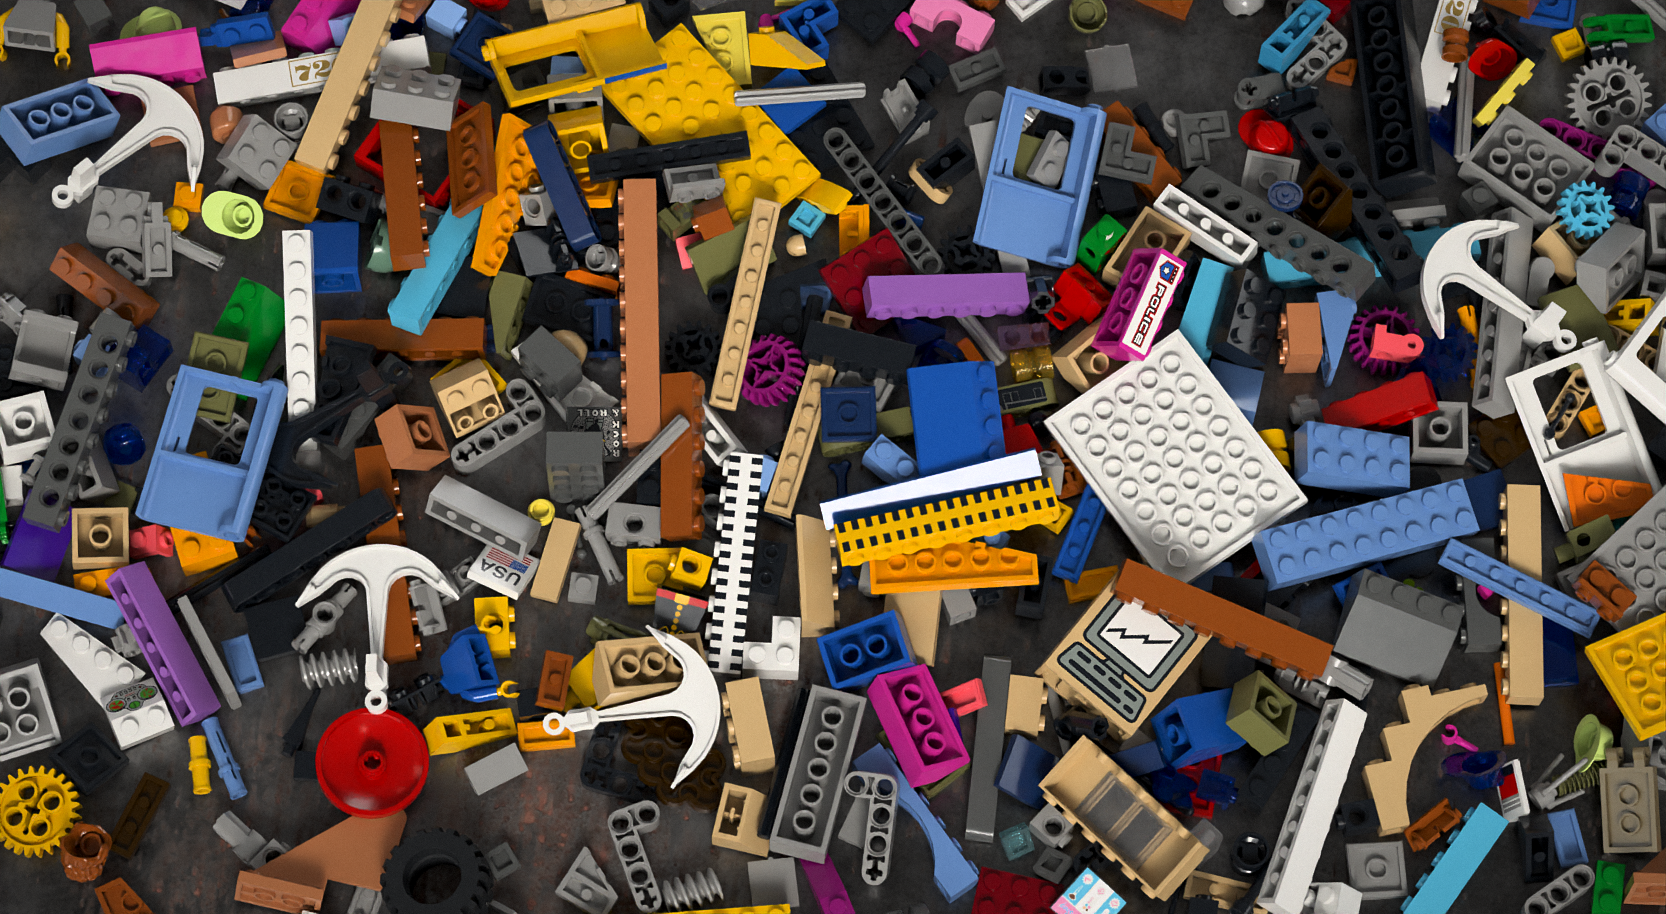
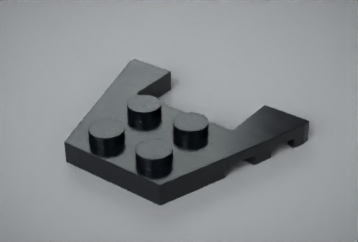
[751,259,827,347]

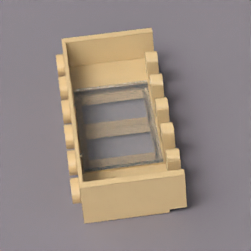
[1038,735,1210,901]

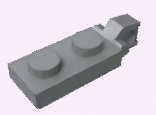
[141,202,172,277]

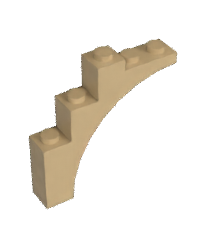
[1361,683,1488,837]

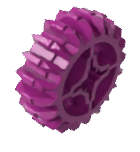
[1347,304,1420,377]
[740,334,806,408]

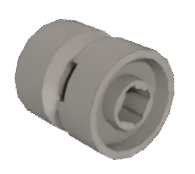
[273,102,310,149]

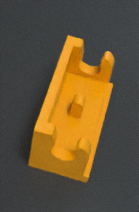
[839,204,869,257]

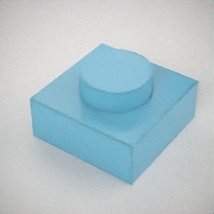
[788,200,826,239]

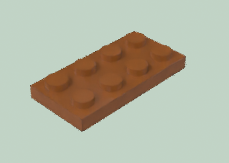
[446,101,498,218]

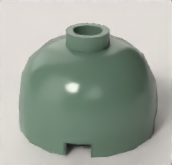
[364,218,393,273]

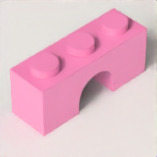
[910,0,995,55]

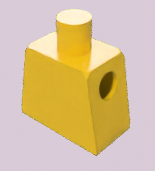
[563,648,609,712]

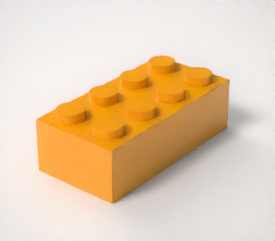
[170,451,238,577]

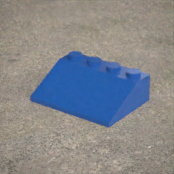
[906,361,1006,476]

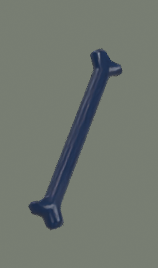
[828,459,859,589]

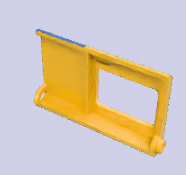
[481,2,667,108]

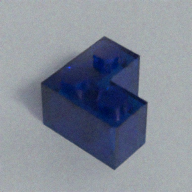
[108,324,174,393]

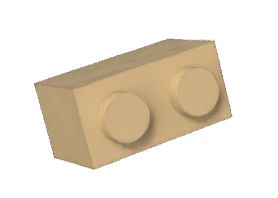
[1004,674,1048,740]

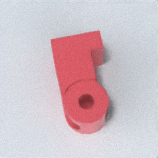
[1369,324,1424,363]

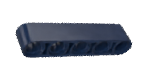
[523,119,602,252]

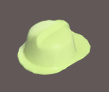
[120,6,182,39]
[202,191,263,239]
[1574,714,1613,773]

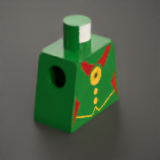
[1075,214,1128,276]

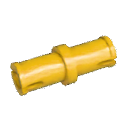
[188,735,212,795]

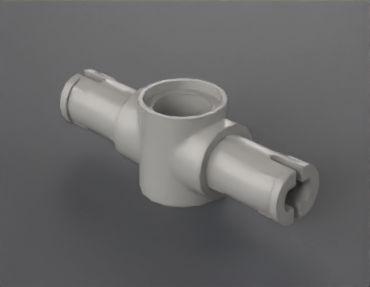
[291,582,358,655]

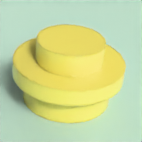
[527,499,555,526]

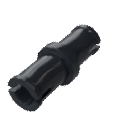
[1133,102,1175,154]

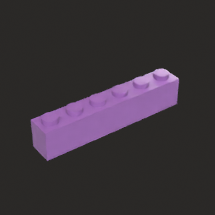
[862,272,1030,320]
[105,561,221,727]

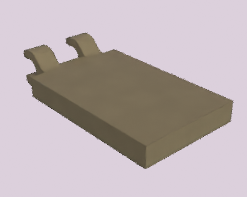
[1599,746,1662,853]

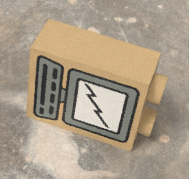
[1034,564,1212,745]

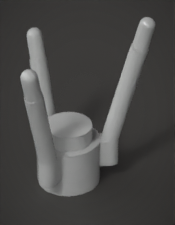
[1528,753,1588,811]

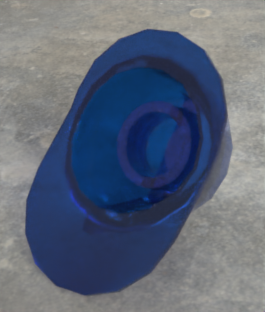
[1441,750,1507,790]

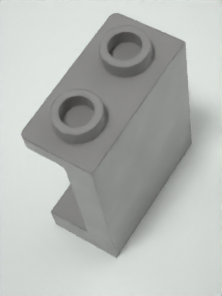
[8,309,79,391]

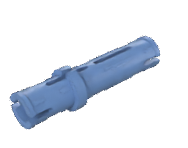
[201,717,248,800]

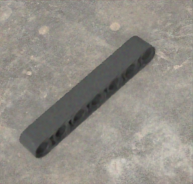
[823,127,946,275]
[964,653,1012,843]

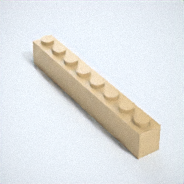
[294,0,402,176]
[1498,484,1544,705]

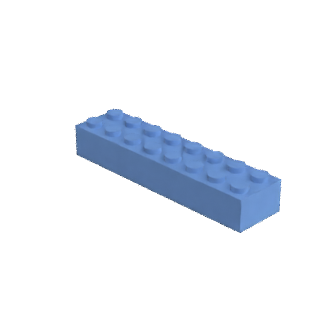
[1252,478,1480,592]

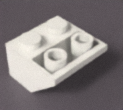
[1300,882,1362,914]

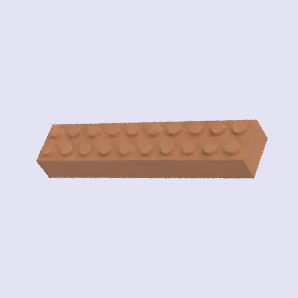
[618,179,661,456]

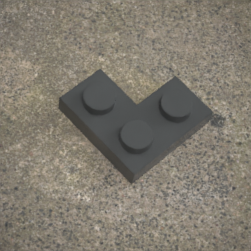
[1175,110,1231,169]
[1098,122,1157,185]

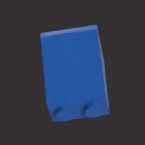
[304,219,362,294]
[1150,688,1247,771]

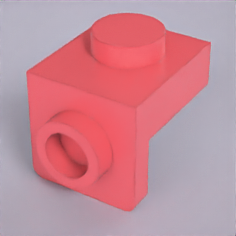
[129,524,174,560]

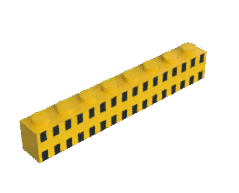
[834,477,1059,567]

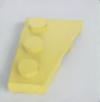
[692,11,752,89]
[1472,58,1535,128]

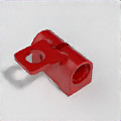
[1044,263,1113,330]

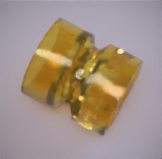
[1010,344,1054,384]

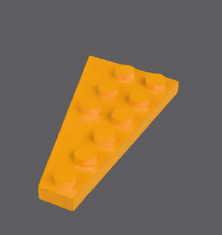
[471,113,541,276]
[869,541,1039,594]

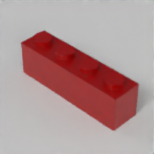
[1321,371,1439,432]

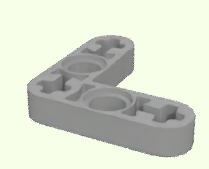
[1285,0,1347,92]

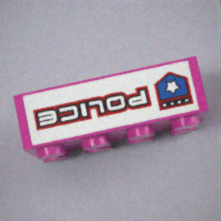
[1091,248,1187,361]

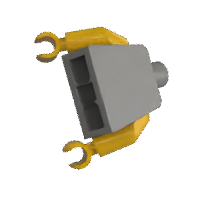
[0,0,72,69]

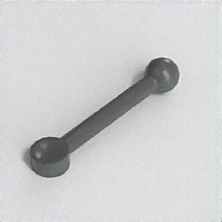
[566,504,587,559]

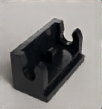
[1490,16,1547,71]

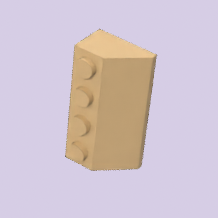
[795,514,840,637]
[592,632,708,706]

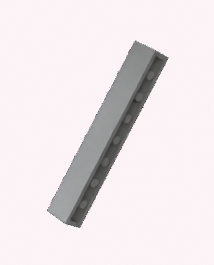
[1472,207,1534,419]

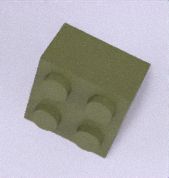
[1225,670,1297,756]

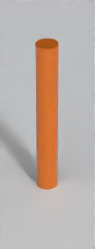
[1494,662,1515,745]

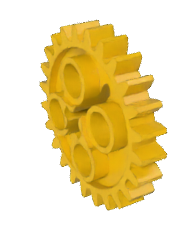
[0,765,83,858]

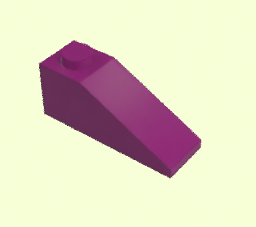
[799,852,855,914]

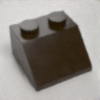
[1294,162,1353,242]

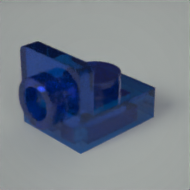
[1195,768,1239,810]

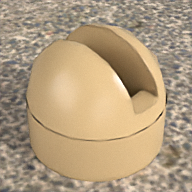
[786,234,807,256]

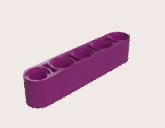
[1539,118,1657,191]

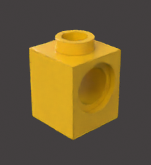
[667,547,713,591]

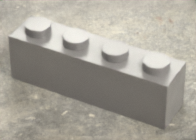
[425,475,542,562]

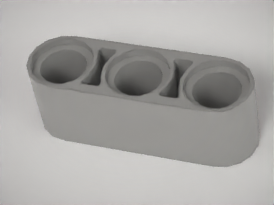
[1520,864,1595,914]

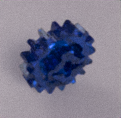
[1419,323,1478,383]

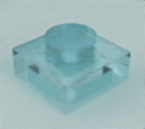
[999,822,1035,861]

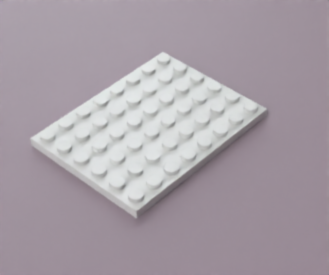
[1044,329,1308,584]

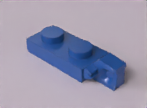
[199,11,276,47]

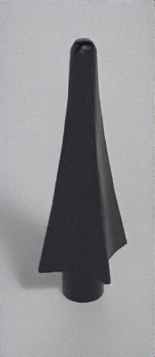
[281,688,321,758]

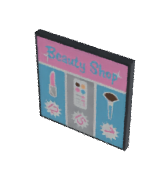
[1049,865,1128,914]

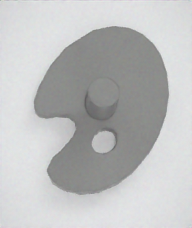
[964,90,1004,128]

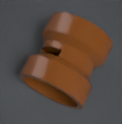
[1441,27,1469,63]

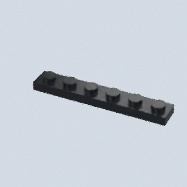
[587,131,751,185]

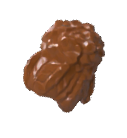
[59,821,112,883]

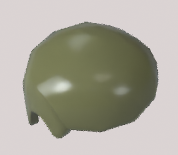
[1068,0,1108,34]

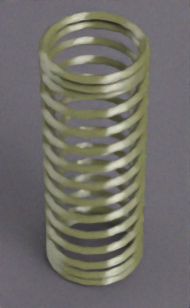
[1552,760,1607,796]

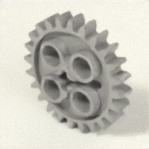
[1564,57,1652,140]

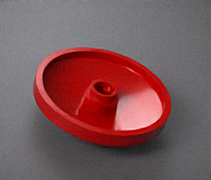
[315,707,429,819]

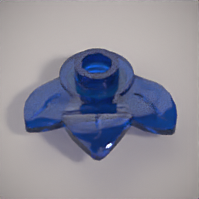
[1150,763,1198,809]

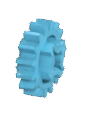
[1556,180,1615,240]

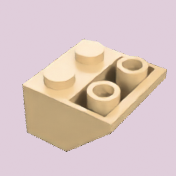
[429,358,506,438]
[712,782,770,857]

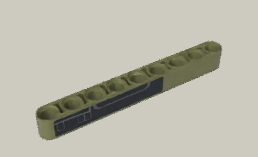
[817,378,1059,457]

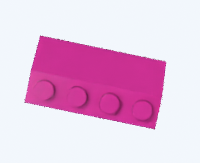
[281,0,361,55]
[89,27,207,96]
[866,664,971,788]

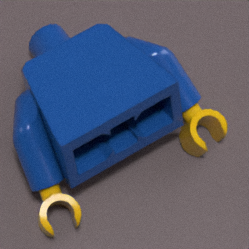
[439,615,520,703]

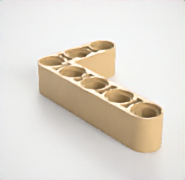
[1546,325,1657,442]

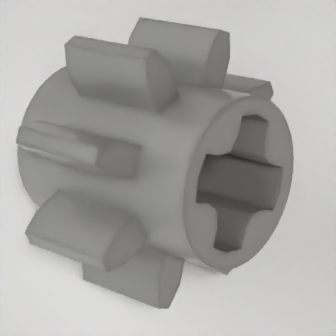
[1289,394,1321,427]
[111,624,142,657]

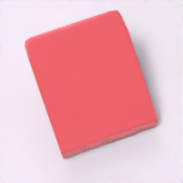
[675,233,702,270]

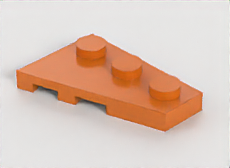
[1562,473,1653,527]

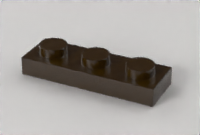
[109,772,171,860]

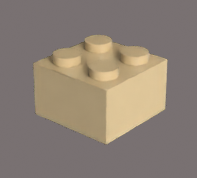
[72,507,130,570]

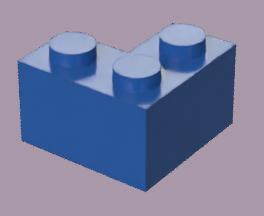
[779,0,839,60]

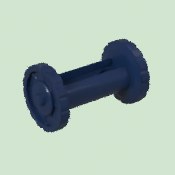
[1267,180,1303,235]
[584,297,621,360]

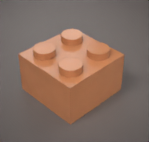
[1276,303,1323,373]
[374,404,450,471]

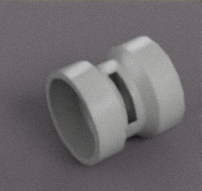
[585,244,622,275]

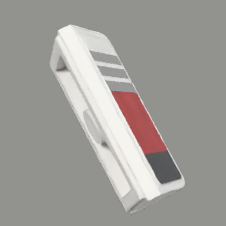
[1494,759,1530,822]

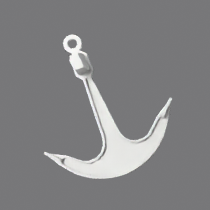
[52,74,204,208]
[1420,220,1577,353]
[295,544,460,715]
[543,625,721,789]

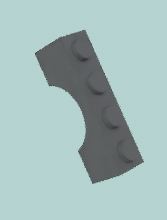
[323,353,413,461]
[1454,538,1502,653]

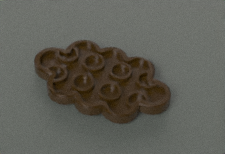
[621,716,726,814]

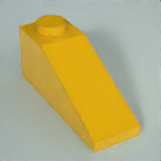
[748,26,826,70]
[1604,298,1660,336]
[423,708,518,756]

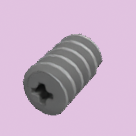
[299,647,359,689]
[662,867,724,913]

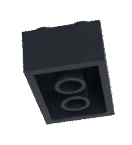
[1206,268,1286,368]

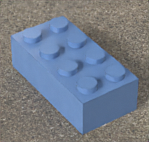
[0,77,120,166]
[1294,421,1410,498]

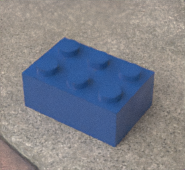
[816,609,918,693]

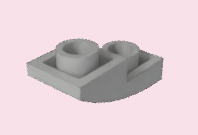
[438,555,481,607]

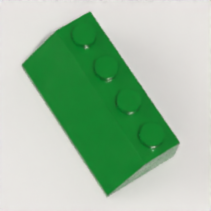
[212,277,285,402]

